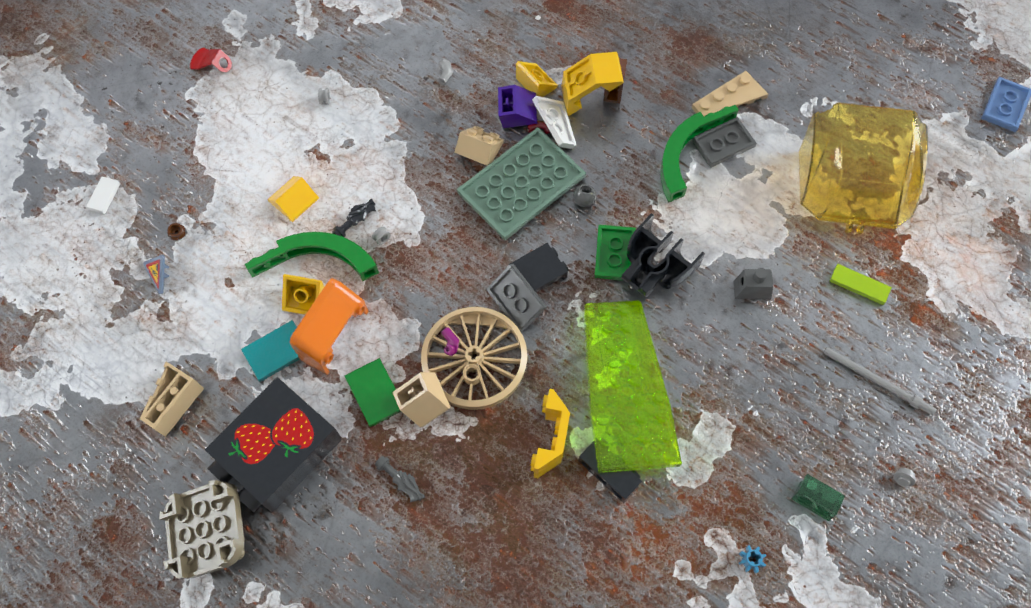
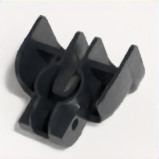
[621,213,705,297]

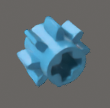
[739,545,766,573]

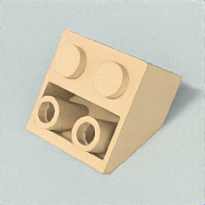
[454,126,504,165]
[392,372,451,427]

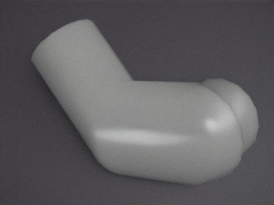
[438,59,453,84]

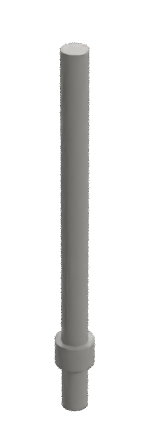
[823,347,937,416]

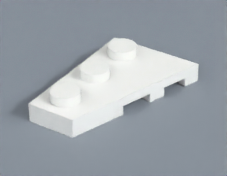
[532,96,577,149]

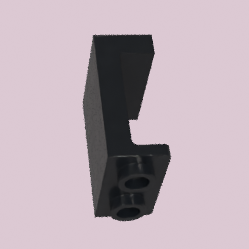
[510,243,569,292]

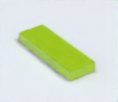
[829,264,892,305]

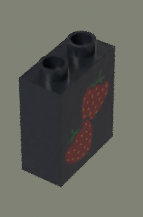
[205,377,342,512]

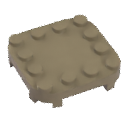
[159,480,245,579]

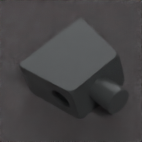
[733,268,773,299]

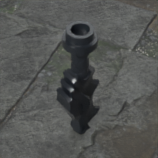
[332,199,376,237]

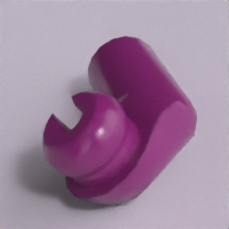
[441,327,459,356]

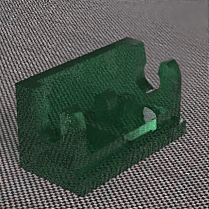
[791,474,845,521]

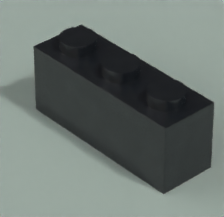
[578,439,642,503]

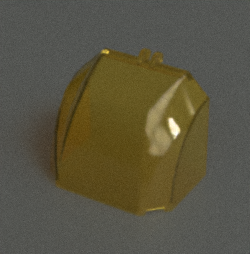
[799,103,928,234]

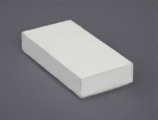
[86,177,120,214]

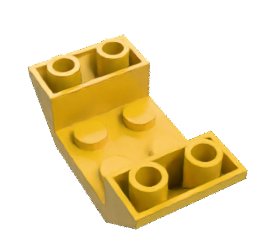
[561,52,624,116]
[531,389,570,478]

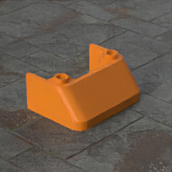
[290,278,369,375]

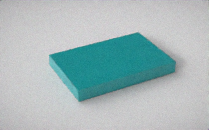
[241,320,300,382]

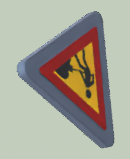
[143,255,169,294]

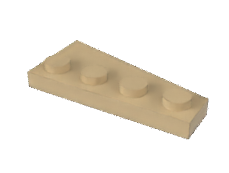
[692,71,768,117]

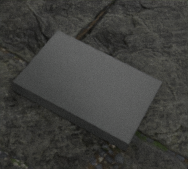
[692,117,757,168]
[486,264,547,332]

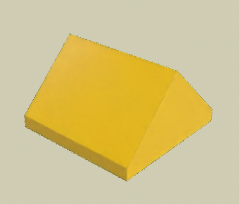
[516,61,558,97]
[267,176,319,222]
[282,274,324,315]

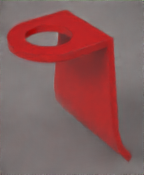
[190,48,232,72]

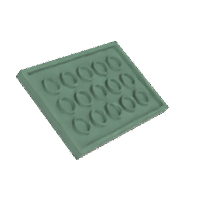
[457,127,586,241]

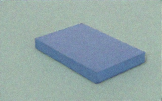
[981,77,1031,132]

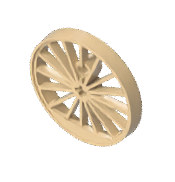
[421,307,527,410]

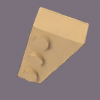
[140,362,204,437]

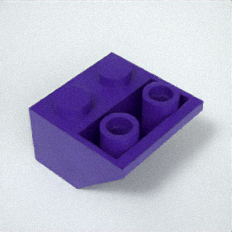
[498,85,538,128]

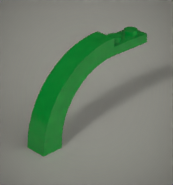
[660,105,739,203]
[245,232,379,281]

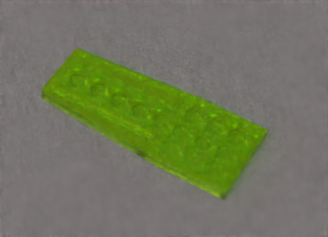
[584,301,682,473]

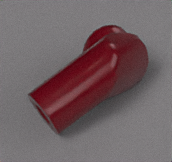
[527,120,551,134]

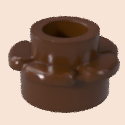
[167,223,186,241]

